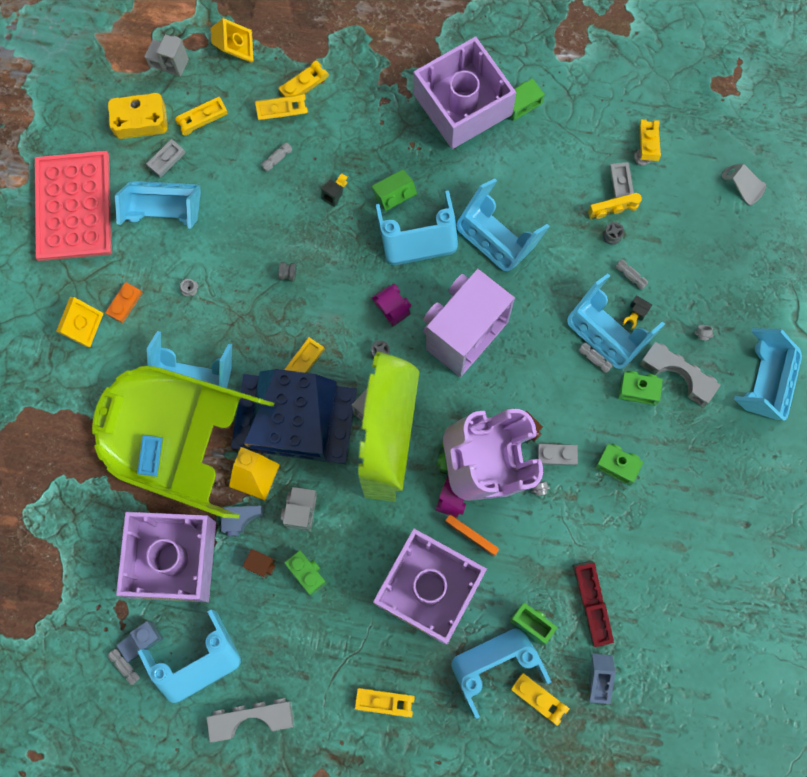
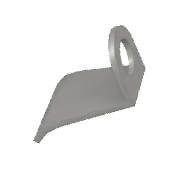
[722,164,766,206]

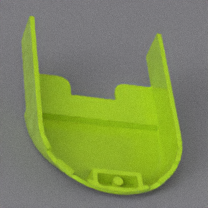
[359,351,420,502]
[92,366,274,518]

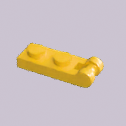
[278,61,329,97]
[255,94,308,120]
[175,96,228,135]
[639,119,661,161]
[588,193,642,219]
[284,337,325,373]
[510,673,569,726]
[355,688,415,717]

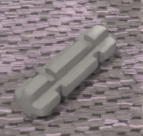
[261,143,292,171]
[615,259,648,290]
[579,343,613,373]
[108,649,140,685]

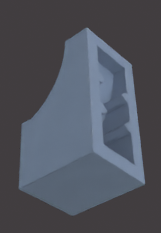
[221,506,264,537]
[117,621,163,662]
[589,654,616,704]

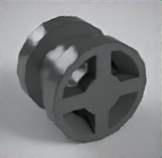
[603,222,624,245]
[278,262,297,282]
[371,341,390,359]

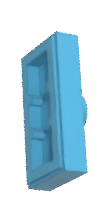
[137,435,163,477]

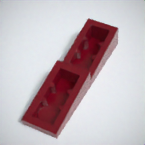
[572,560,614,647]

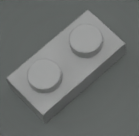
[146,139,185,178]
[609,162,634,199]
[538,444,578,466]

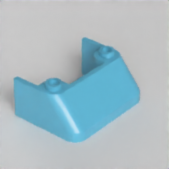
[457,179,550,271]
[115,181,201,229]
[376,191,458,265]
[567,273,665,369]
[734,328,802,421]
[147,331,232,388]
[137,610,241,703]
[451,628,551,719]

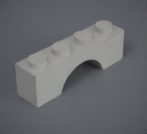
[639,342,720,408]
[207,698,295,743]

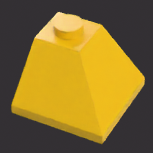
[211,18,253,63]
[229,447,280,501]

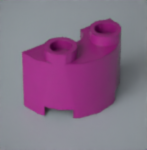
[371,283,412,327]
[435,475,466,518]

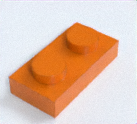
[105,282,143,324]

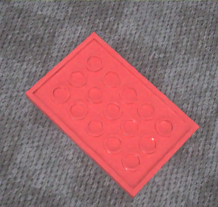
[35,151,112,261]

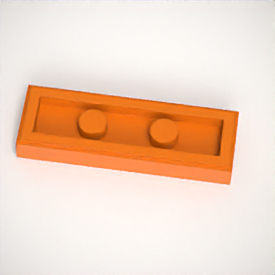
[445,515,499,557]

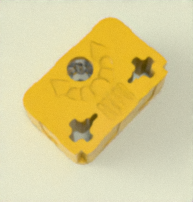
[108,93,168,139]

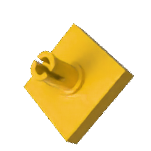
[56,297,103,347]

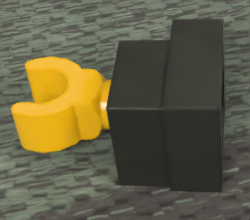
[321,174,348,207]
[622,295,652,330]

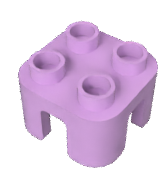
[443,409,543,500]

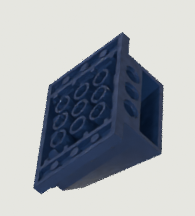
[231,369,357,465]

